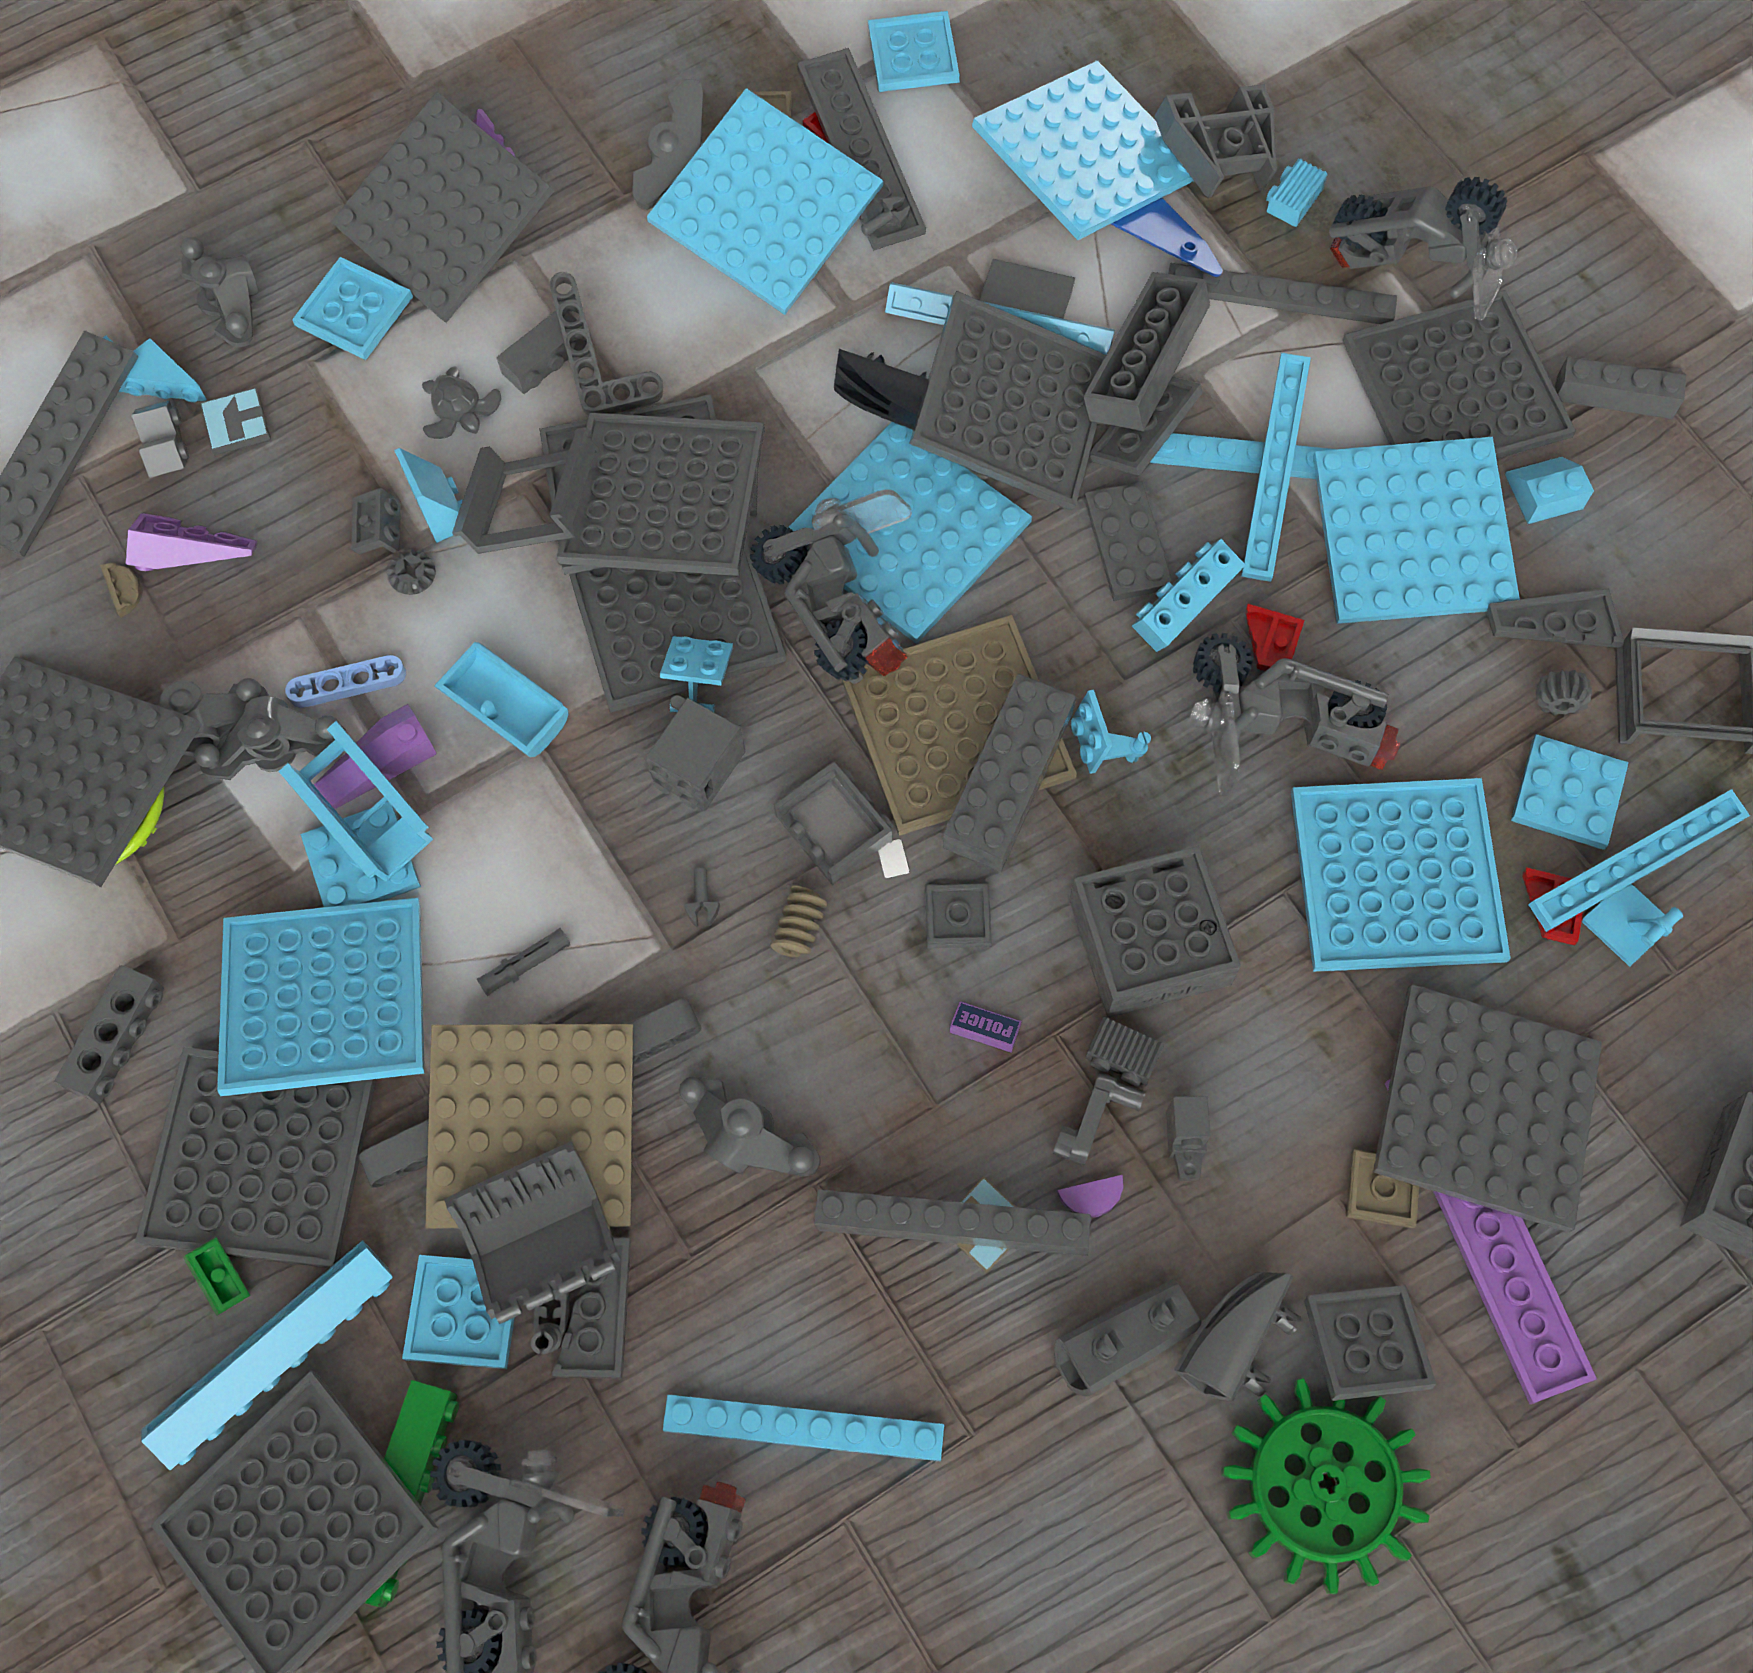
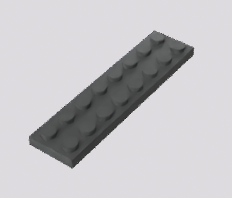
[797,47,926,251]
[0,330,138,556]

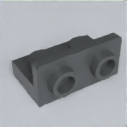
[351,488,400,555]

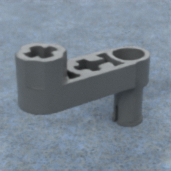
[1053,1072,1146,1165]
[531,1289,570,1354]

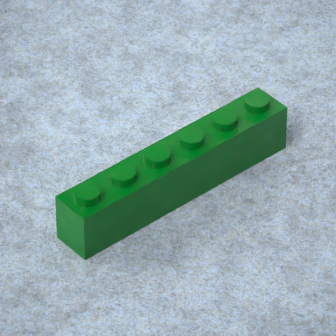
[364,1380,459,1607]

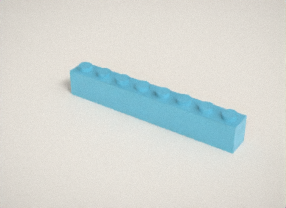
[141,1240,393,1470]

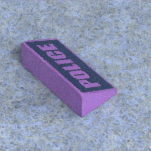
[950,1002,1022,1053]

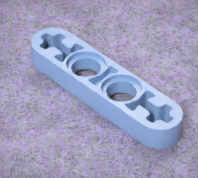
[285,655,406,708]

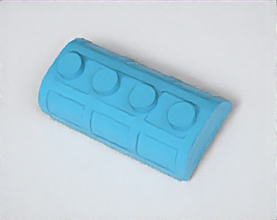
[434,642,569,758]

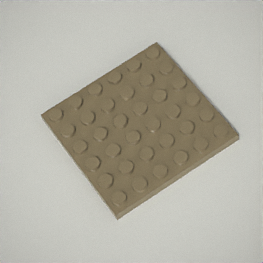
[841,615,1077,836]
[425,1024,633,1228]

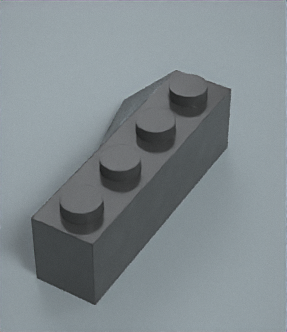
[1556,356,1686,419]

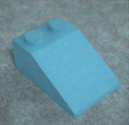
[394,448,463,543]

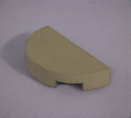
[100,563,142,618]

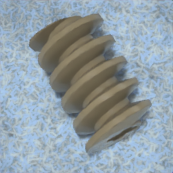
[770,885,828,957]

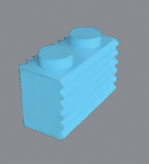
[1266,159,1327,227]

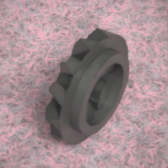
[386,549,436,595]

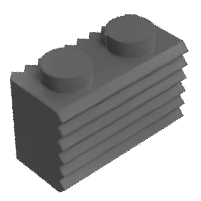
[1086,1017,1164,1086]

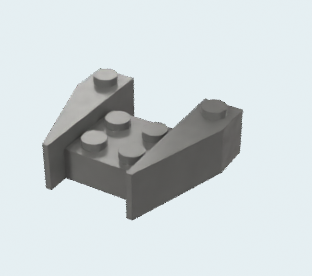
[1154,84,1277,198]

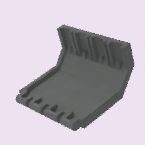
[444,1141,621,1324]

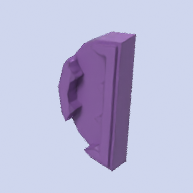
[1057,1175,1123,1217]

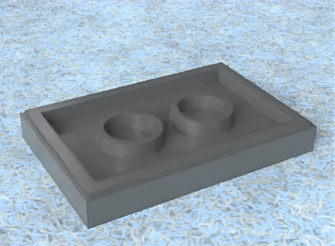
[980,259,1075,319]

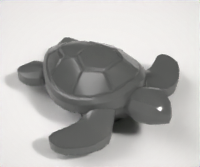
[422,367,501,439]

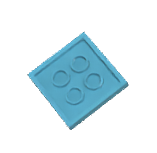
[868,11,959,92]
[292,257,413,360]
[1511,734,1629,850]
[300,802,421,907]
[402,1255,515,1369]

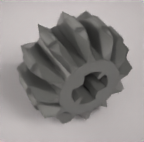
[1536,669,1592,716]

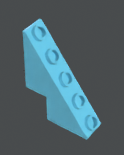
[103,336,207,402]

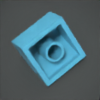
[1505,457,1594,524]

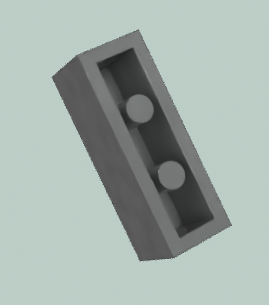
[496,311,587,394]

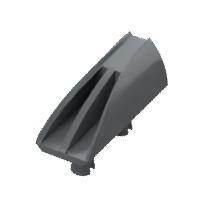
[1174,1272,1301,1401]
[1055,1279,1201,1396]

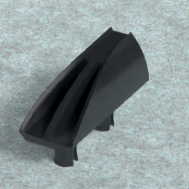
[834,349,928,430]

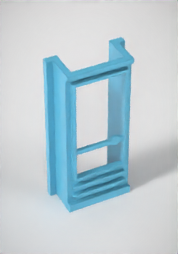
[278,721,433,882]

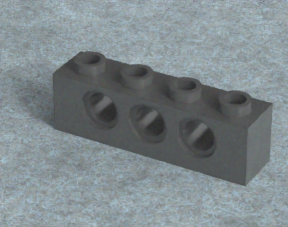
[54,965,164,1104]

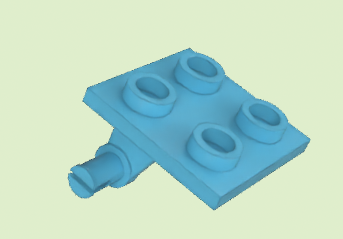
[660,636,733,712]
[1071,690,1151,774]
[1582,884,1683,967]

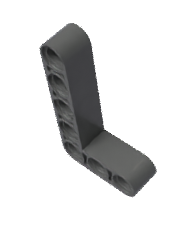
[550,272,663,416]

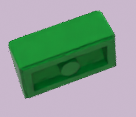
[183,1237,250,1316]

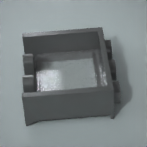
[774,762,893,885]

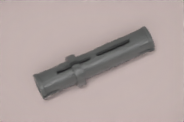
[477,928,571,996]

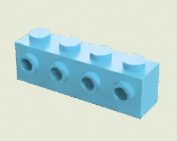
[1132,539,1245,652]

